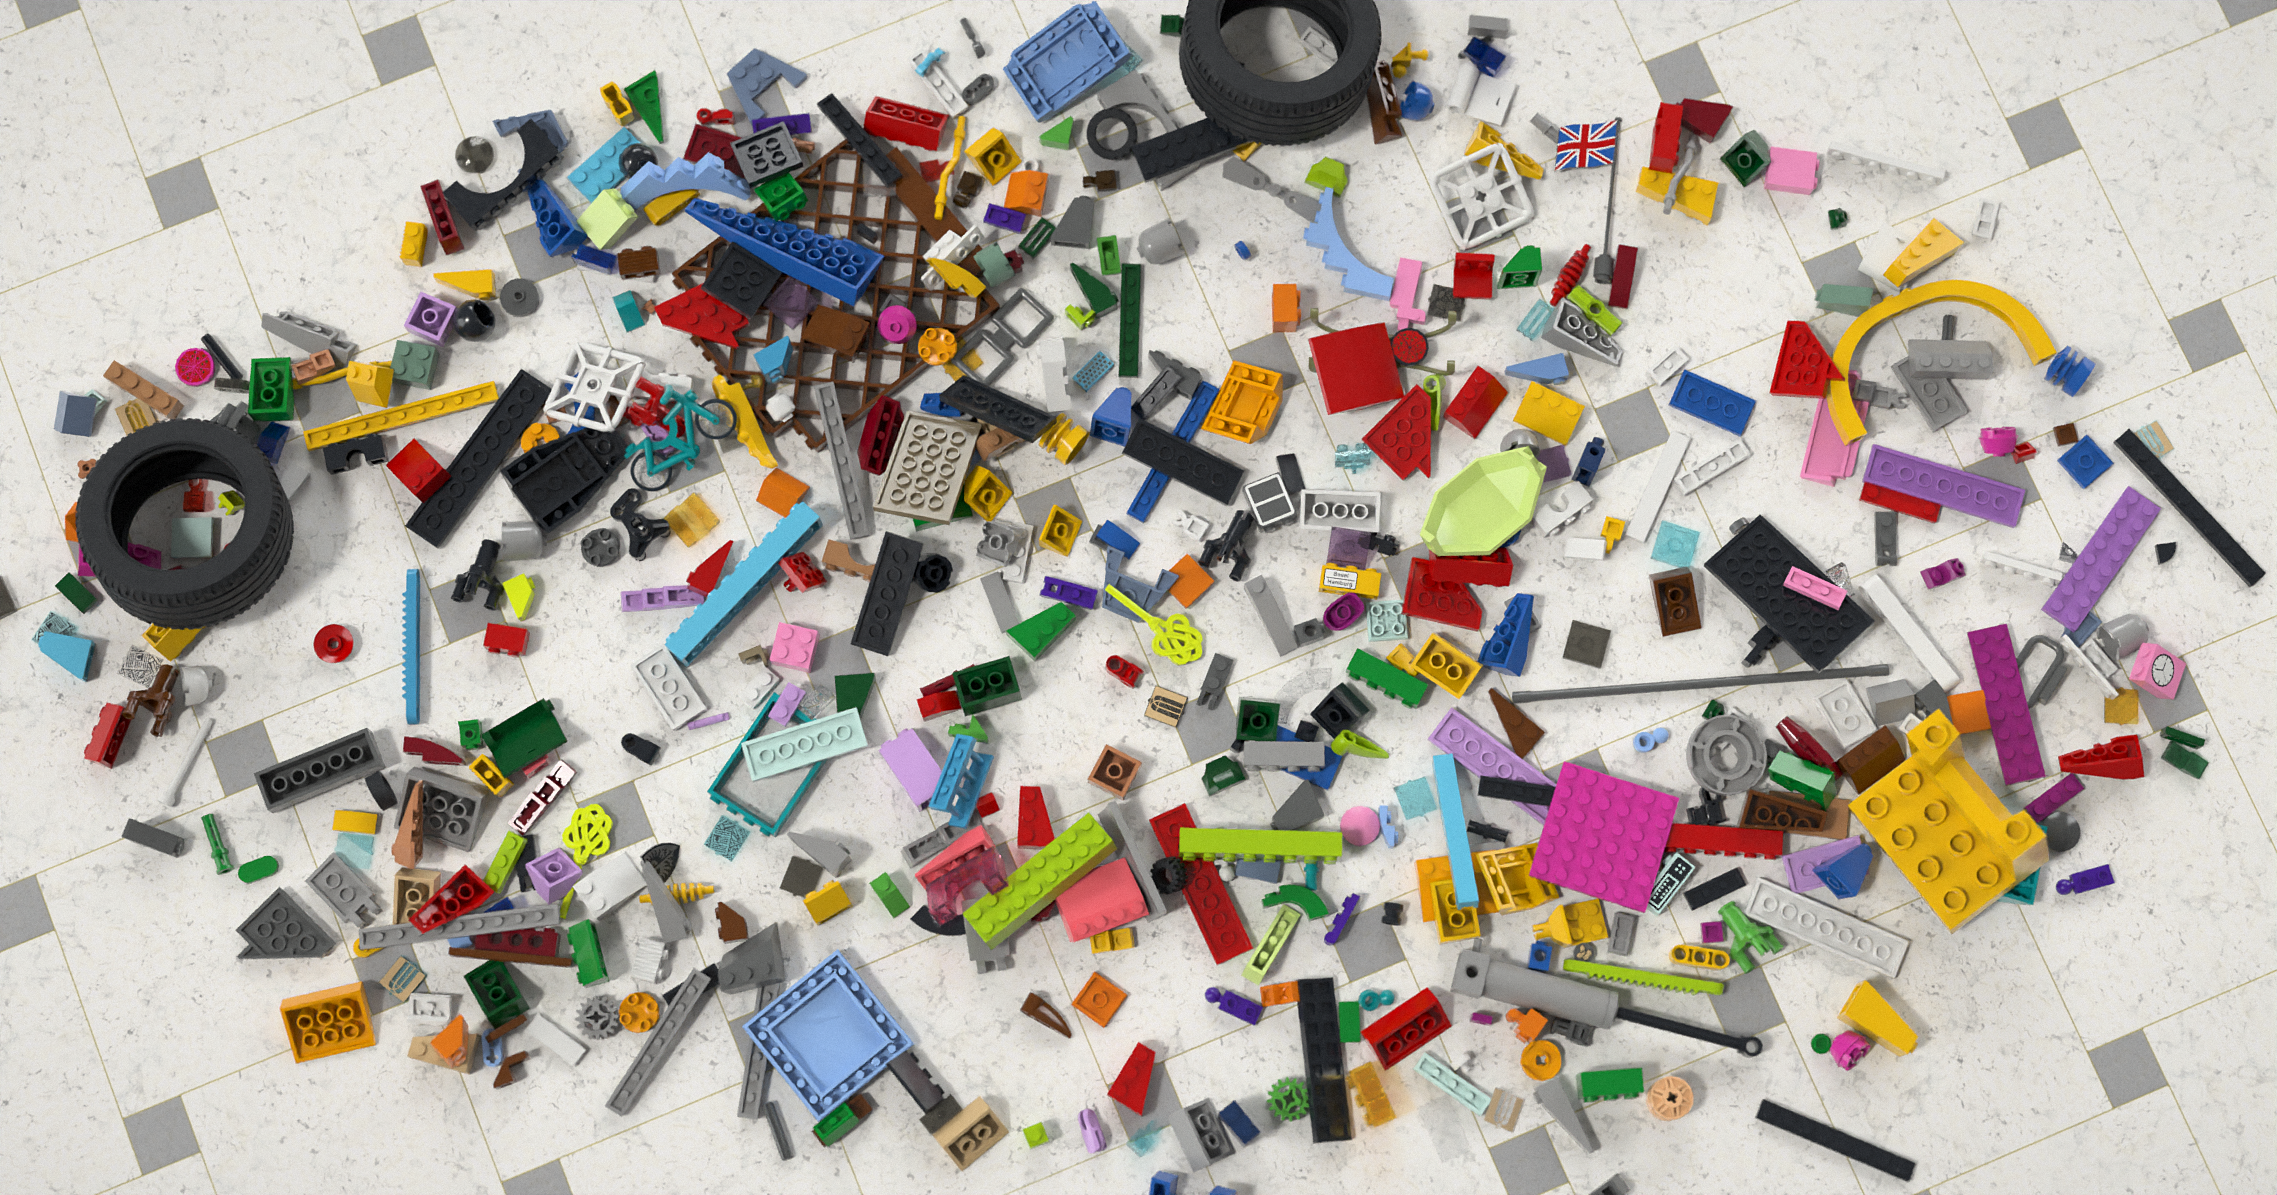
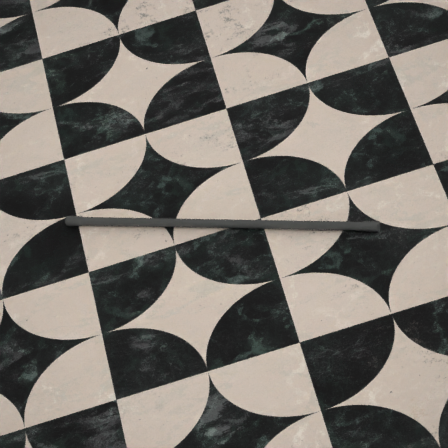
[1512,664,1889,704]

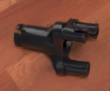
[621,510,671,562]
[1198,510,1254,582]
[451,539,505,611]

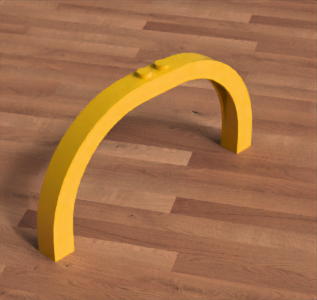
[1826,280,2057,446]

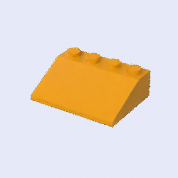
[1414,850,1499,922]
[280,981,376,1063]

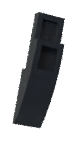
[1741,625,1781,668]

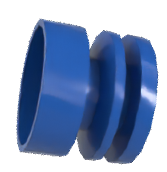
[2044,345,2096,397]

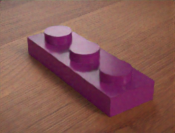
[2023,773,2084,823]

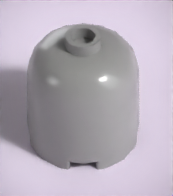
[1136,218,1185,265]
[502,522,547,561]
[2096,614,2149,661]

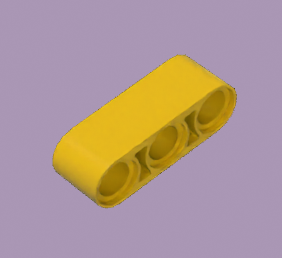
[644,189,700,226]
[1668,945,1730,971]

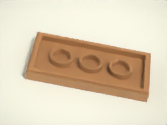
[1765,791,1850,840]

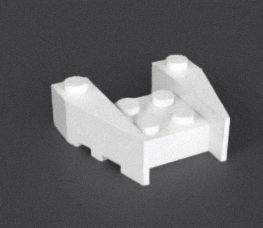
[1035,337,1072,412]

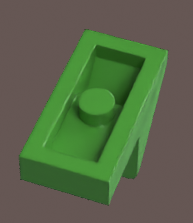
[1097,235,1121,275]
[948,714,989,744]

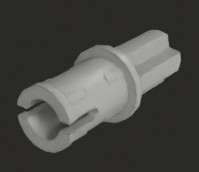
[1530,112,1559,144]

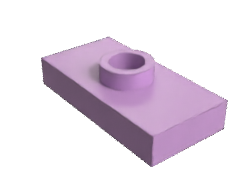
[640,424,677,456]

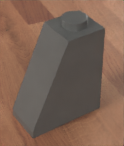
[1051,196,1094,249]
[1270,779,1324,831]
[121,818,184,858]

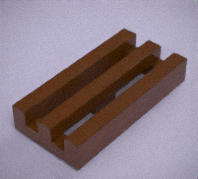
[485,1014,527,1044]

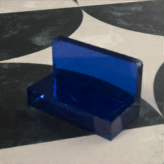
[571,244,617,276]

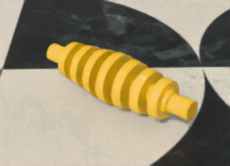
[639,883,714,906]

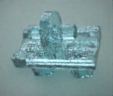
[1335,443,1371,474]

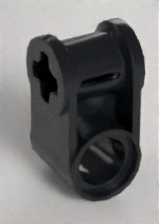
[621,733,661,766]

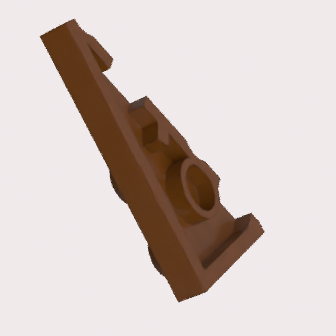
[1488,688,1545,759]

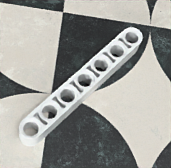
[1859,575,1960,693]

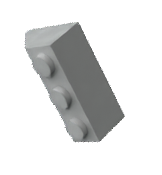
[1168,1098,1235,1173]

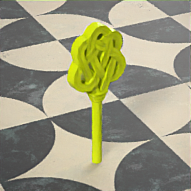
[1105,584,1203,666]
[560,804,613,919]

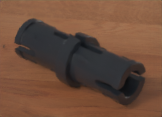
[1466,820,1508,843]

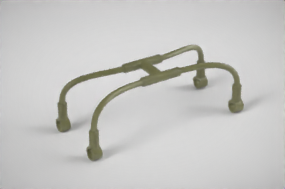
[1309,308,1456,376]

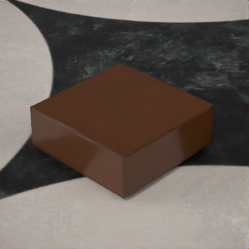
[2053,423,2078,447]

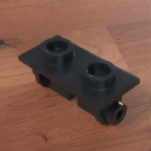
[1357,531,1399,556]

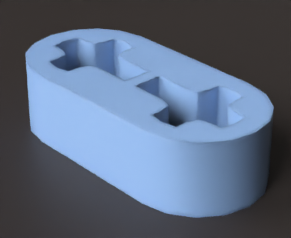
[482,1028,503,1067]

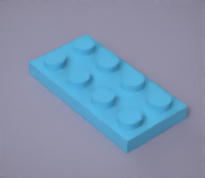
[567,127,643,204]

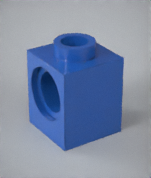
[1527,941,1552,973]

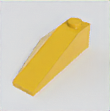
[1464,121,1544,180]

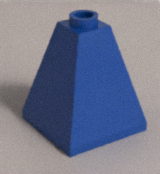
[1090,387,1131,447]
[1812,843,1873,899]

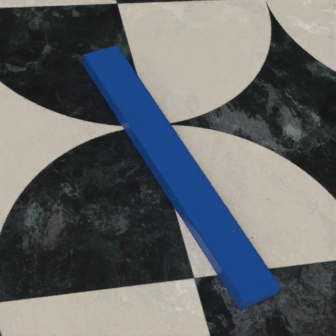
[1126,380,1220,524]

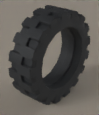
[1086,108,1138,160]

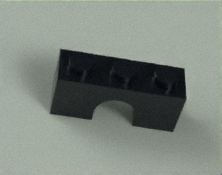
[323,434,389,475]

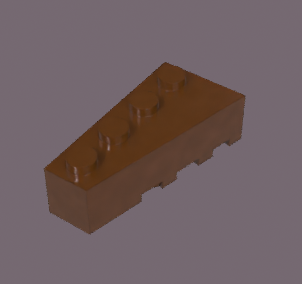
[1736,789,1828,832]

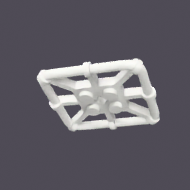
[1428,143,1534,250]
[543,342,646,432]

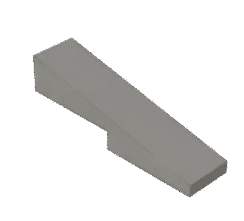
[901,811,982,869]

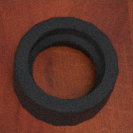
[365,771,398,811]

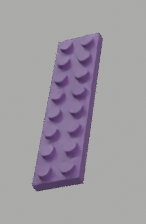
[1862,444,2025,528]
[2041,486,2161,633]

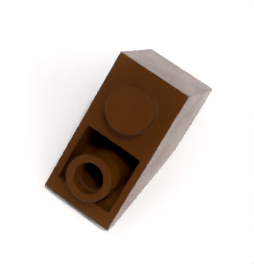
[715,902,749,944]

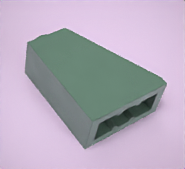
[1814,284,1873,317]

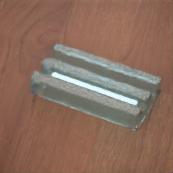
[1516,299,1554,341]

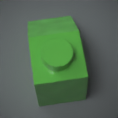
[869,872,910,918]

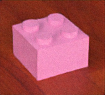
[770,622,820,673]

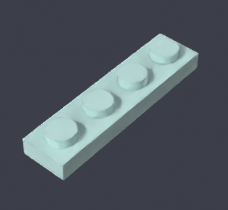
[1413,1052,1492,1116]

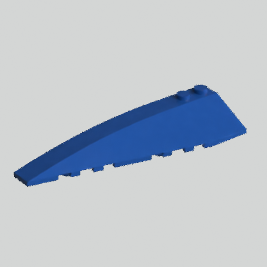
[685,198,884,306]

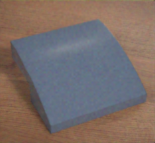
[1235,859,1281,884]

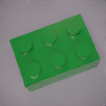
[1576,1068,1644,1103]

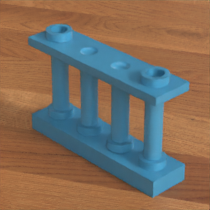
[929,734,994,829]

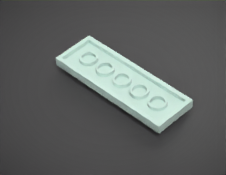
[741,708,868,782]

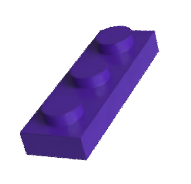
[752,113,812,135]

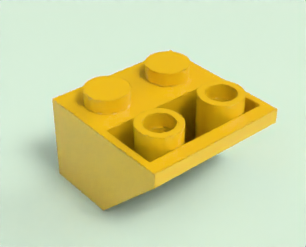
[803,880,853,926]

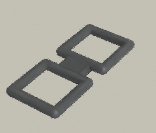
[951,288,1054,386]

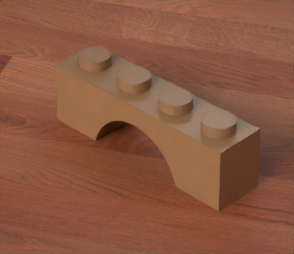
[103,360,184,420]
[821,539,875,582]

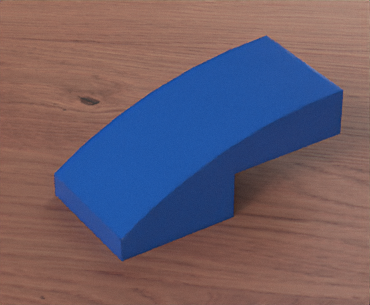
[920,393,962,417]
[1096,519,1140,560]

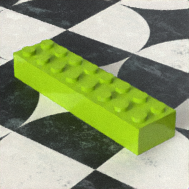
[962,812,1117,950]
[1179,828,1342,865]

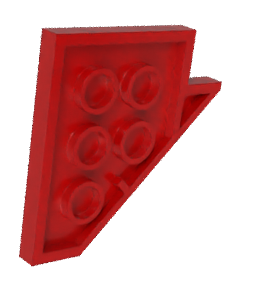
[1401,557,1482,632]

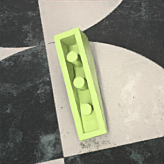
[1242,904,1301,986]

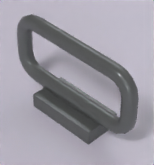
[2016,635,2067,709]

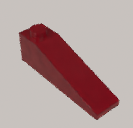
[420,179,465,256]

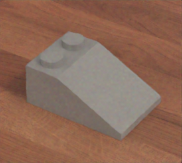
[787,831,852,878]

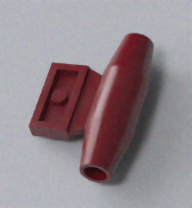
[1775,716,1843,782]

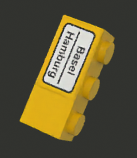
[1318,563,1381,600]

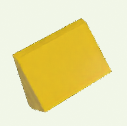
[1039,504,1082,557]

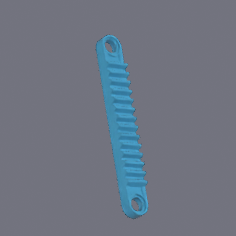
[402,569,420,725]

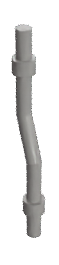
[1663,134,1697,215]

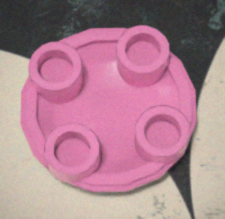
[1340,806,1380,846]

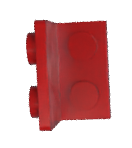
[1453,252,1495,299]

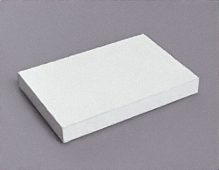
[1812,679,1878,750]

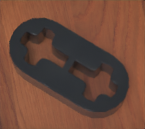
[610,488,642,522]

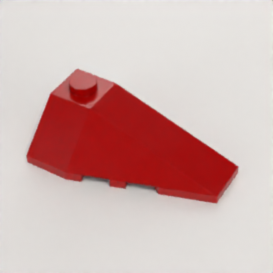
[408,864,494,934]

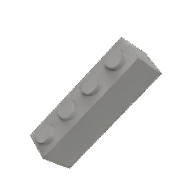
[1244,741,1324,772]

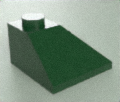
[1720,130,1771,187]
[1236,697,1280,742]

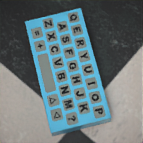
[1073,351,1114,392]

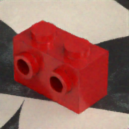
[483,623,530,658]

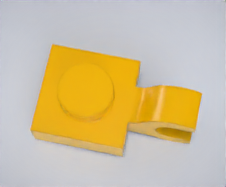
[1600,516,1625,554]
[1386,643,1419,677]

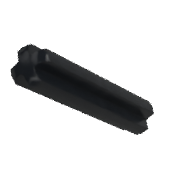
[201,334,243,382]

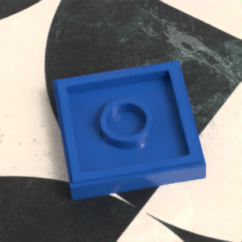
[2057,435,2114,490]

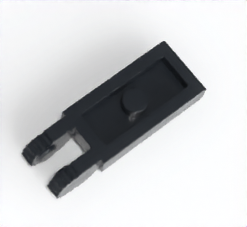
[516,834,537,893]

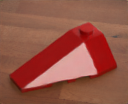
[2058,734,2144,780]

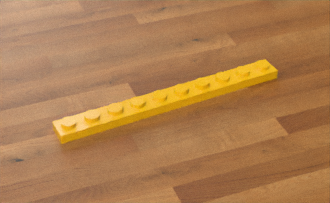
[303,381,499,451]

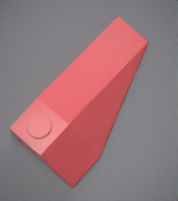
[915,825,1004,890]

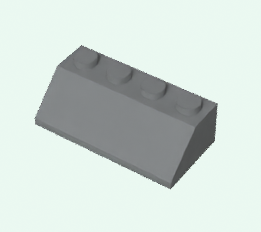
[1908,339,1993,380]

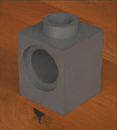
[1293,618,1325,648]

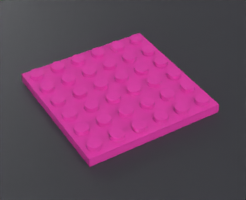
[1528,761,1680,913]

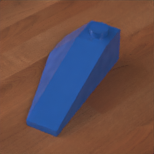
[527,178,589,257]
[1477,593,1534,677]

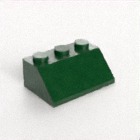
[952,656,1022,716]

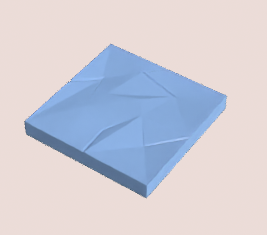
[742,949,914,1122]

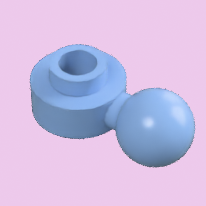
[1633,727,1669,753]

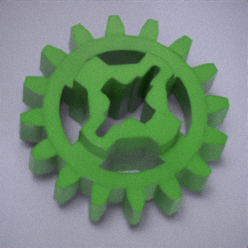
[1267,1077,1309,1122]

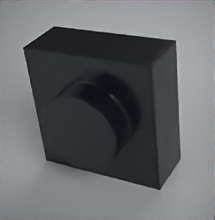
[1294,720,1319,742]

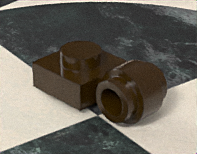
[953,170,982,208]

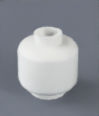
[766,392,795,422]

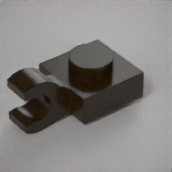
[1082,169,1117,192]

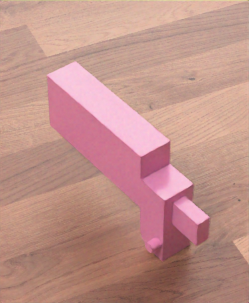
[1390,257,1426,331]

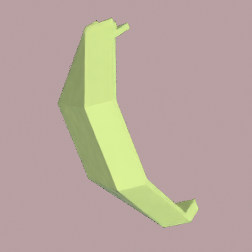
[1420,446,1547,556]

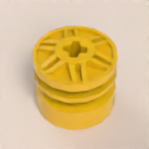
[1038,413,1090,465]

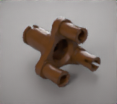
[122,664,179,737]

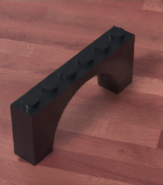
[442,119,564,231]

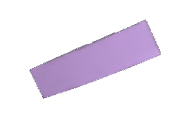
[620,585,704,612]

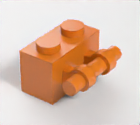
[1505,1008,1548,1043]

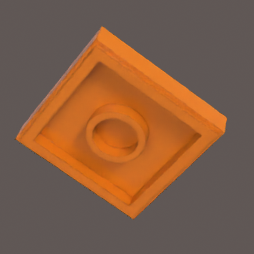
[1071,971,1127,1028]

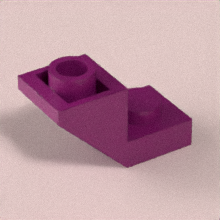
[1920,558,1966,590]

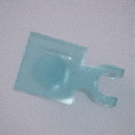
[1126,1120,1162,1158]

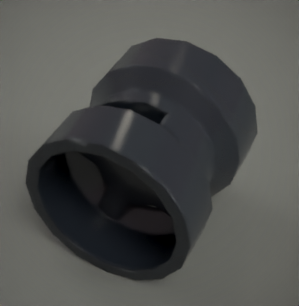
[1381,902,1404,926]

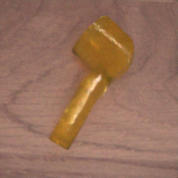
[741,375,763,391]

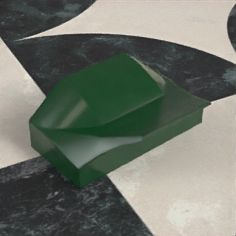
[1201,755,1246,797]

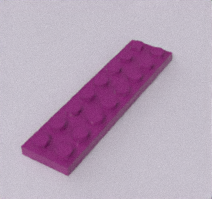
[1967,623,2046,786]

